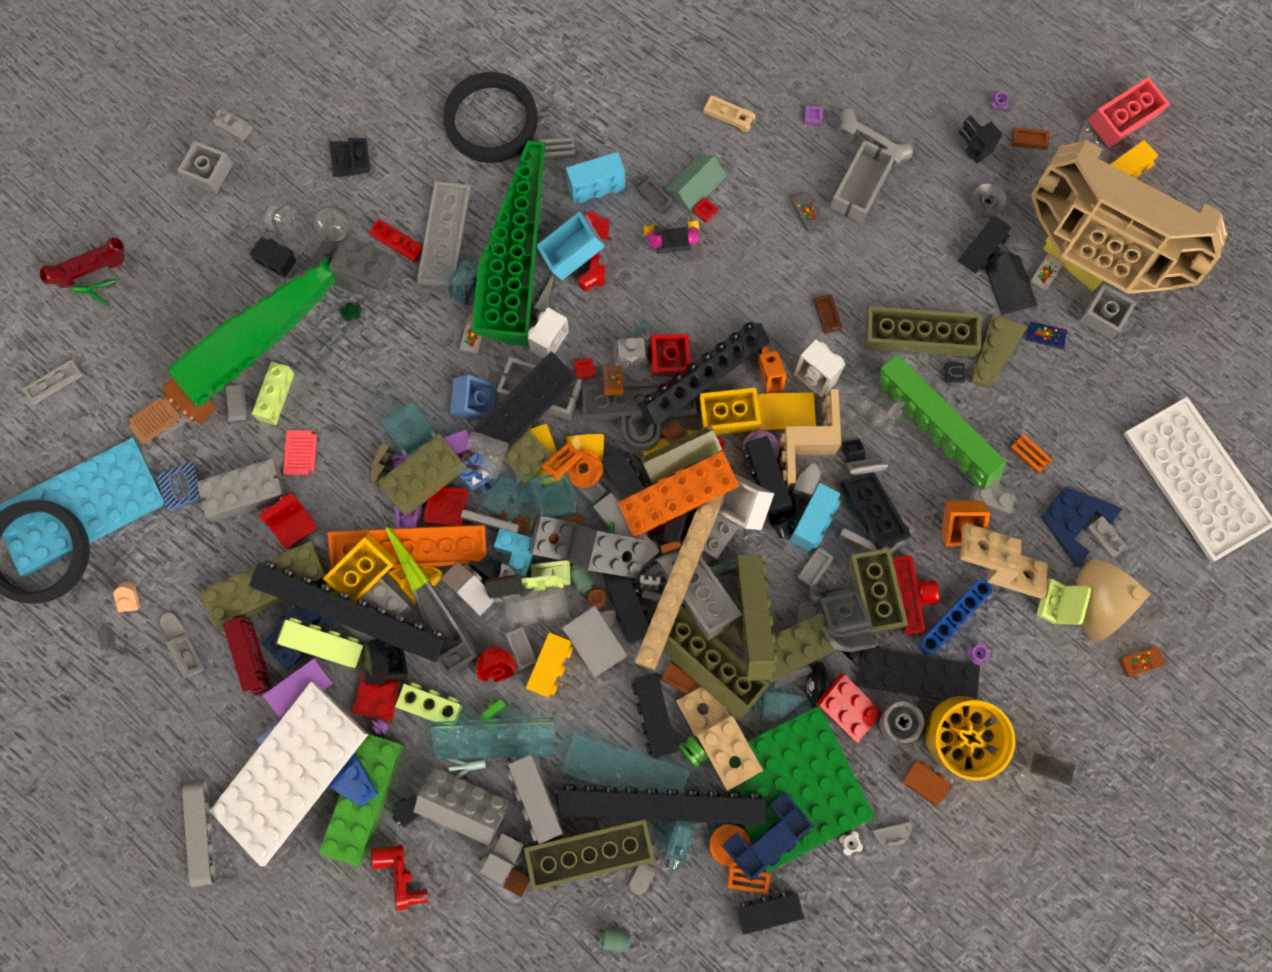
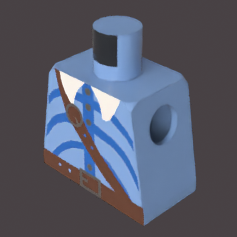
[457,445,495,495]

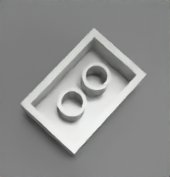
[793,340,846,398]

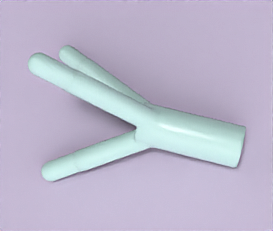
[444,756,486,779]

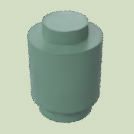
[570,565,594,594]
[599,928,630,953]

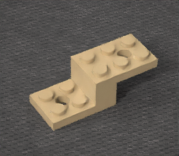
[960,523,1047,599]
[676,687,763,791]

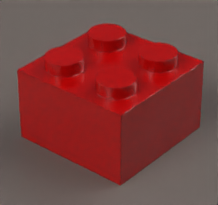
[648,334,691,377]

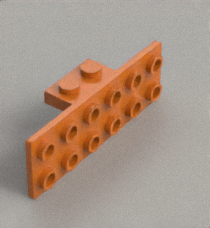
[618,451,739,537]

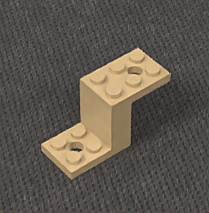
[779,389,841,492]

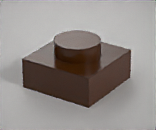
[661,420,688,443]

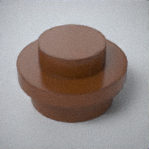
[587,588,607,608]

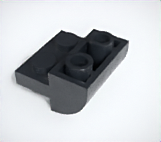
[361,639,408,685]

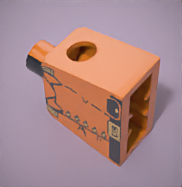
[758,347,786,394]

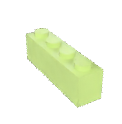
[276,618,363,668]

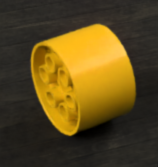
[925,696,1015,781]

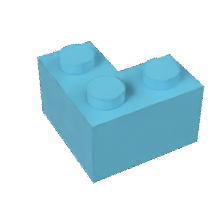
[494,528,535,579]

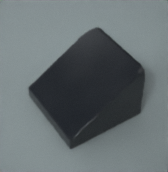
[842,439,866,462]

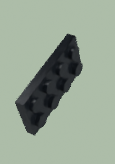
[840,472,911,550]

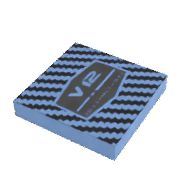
[156,461,202,511]

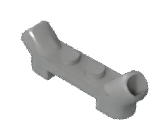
[837,109,913,168]

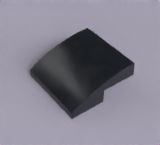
[329,138,370,177]

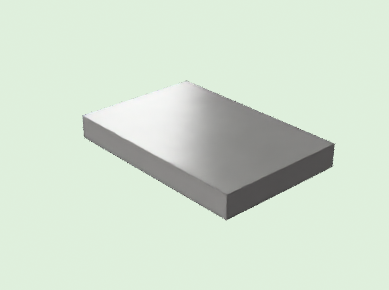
[562,606,628,678]

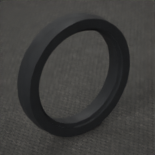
[443,72,538,163]
[0,500,90,604]

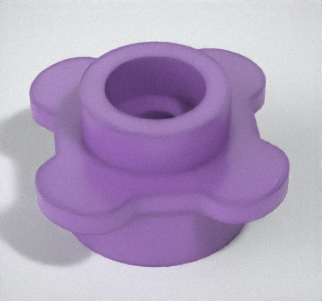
[991,92,1010,110]
[967,642,991,665]
[370,718,389,738]

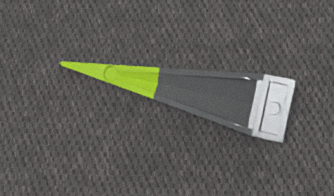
[386,526,479,675]

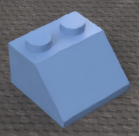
[450,374,497,420]

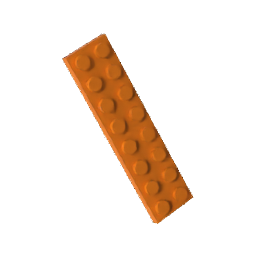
[328,524,487,571]

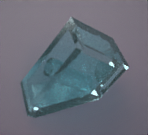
[761,691,805,722]

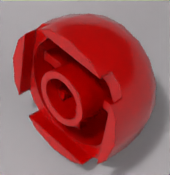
[476,645,517,682]

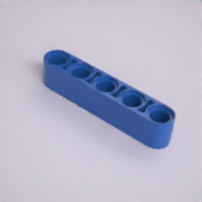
[918,579,993,655]

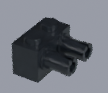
[958,115,1003,164]

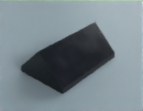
[985,252,1038,315]

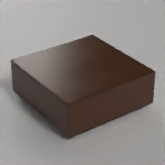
[503,868,530,897]

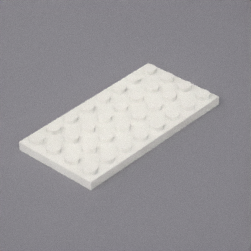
[1123,397,1272,563]
[209,682,368,866]

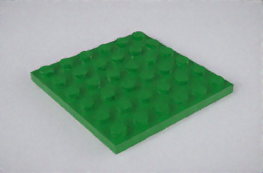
[727,706,875,873]

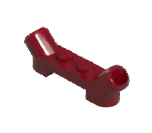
[39,237,125,288]

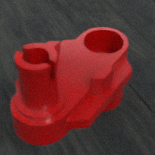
[371,845,428,911]

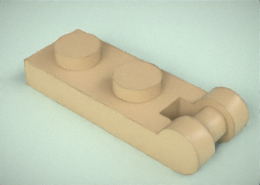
[703,95,756,132]

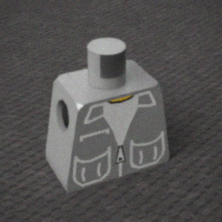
[613,338,650,367]

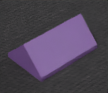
[263,657,333,719]

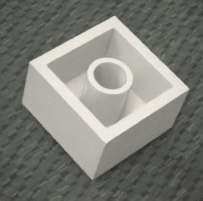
[528,308,569,359]

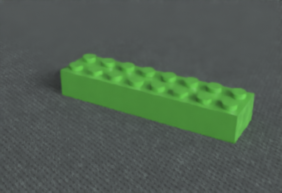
[879,355,1006,490]

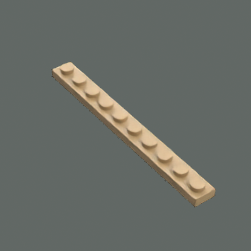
[635,493,726,671]

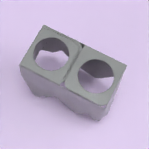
[790,463,821,502]

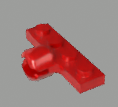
[892,555,940,636]

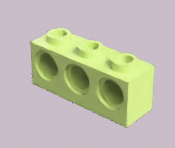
[252,362,294,425]
[395,682,463,729]

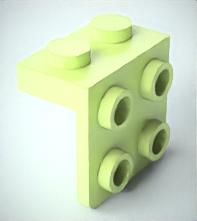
[521,560,570,591]
[1036,579,1091,625]

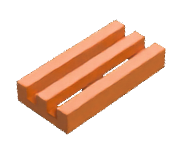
[1010,434,1052,474]
[541,443,582,480]
[727,867,771,894]

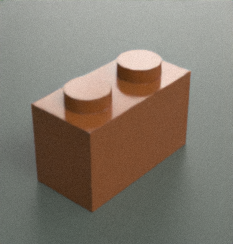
[900,760,951,806]

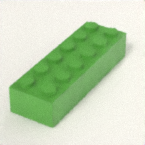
[319,734,405,867]

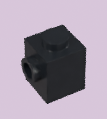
[392,795,422,828]

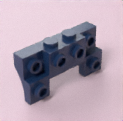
[262,604,335,670]
[721,792,814,881]

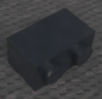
[249,236,297,278]

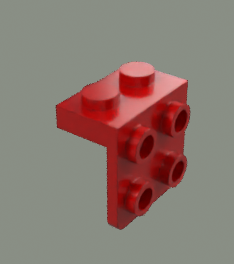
[259,493,317,549]

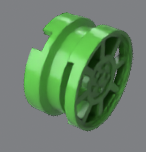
[678,736,708,768]

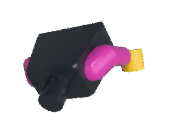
[644,218,699,254]

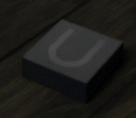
[944,363,966,383]

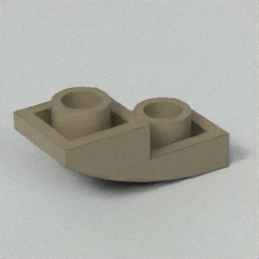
[371,443,392,487]

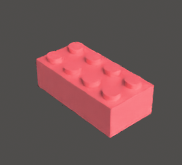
[1087,77,1171,148]

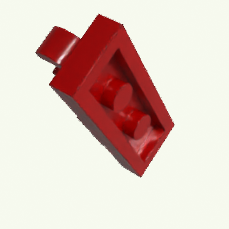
[369,219,423,263]

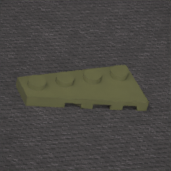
[971,315,1028,389]

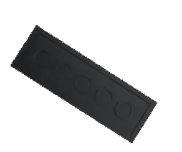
[470,351,579,460]
[856,648,980,701]

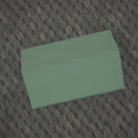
[664,154,726,213]

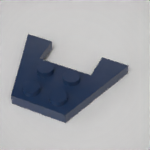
[1041,487,1123,567]

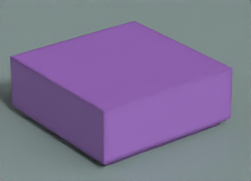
[804,106,823,126]

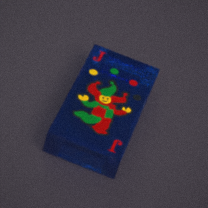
[1026,321,1067,349]

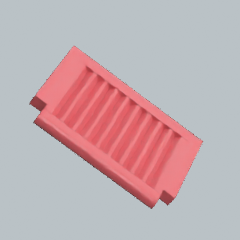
[283,430,317,475]

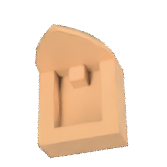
[113,581,140,612]

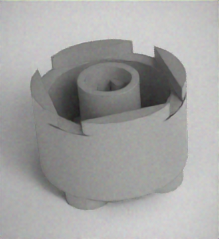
[879,702,924,744]

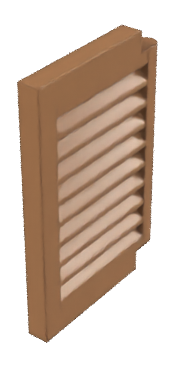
[129,397,181,445]

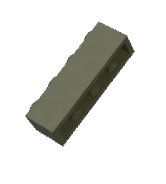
[640,425,722,483]

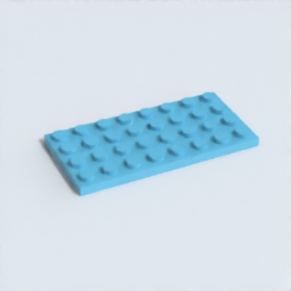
[0,437,165,577]

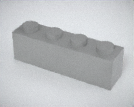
[593,493,660,569]

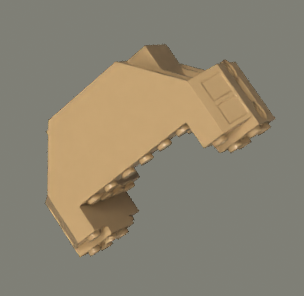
[1031,140,1228,294]

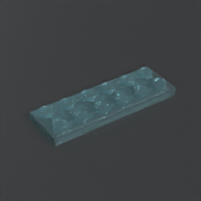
[431,717,556,760]
[561,733,690,793]

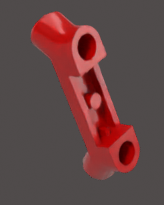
[577,210,610,292]

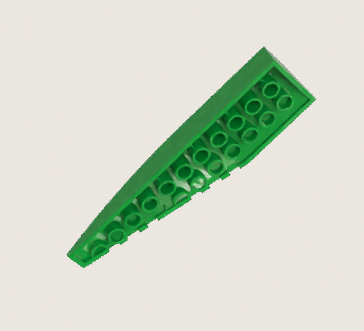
[471,140,545,346]

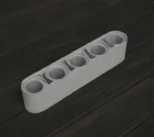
[182,781,216,888]

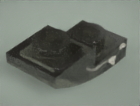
[1029,752,1075,786]

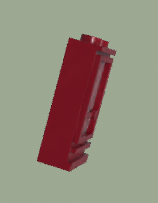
[223,615,273,696]

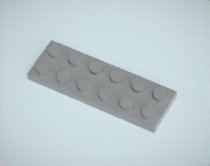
[417,181,471,288]

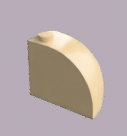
[1076,559,1150,643]

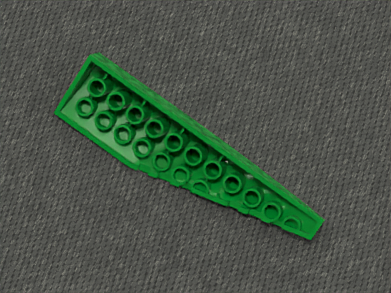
[167,252,336,408]

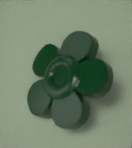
[340,303,362,322]

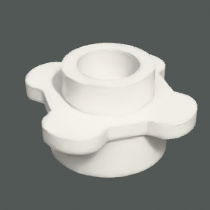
[839,832,863,855]

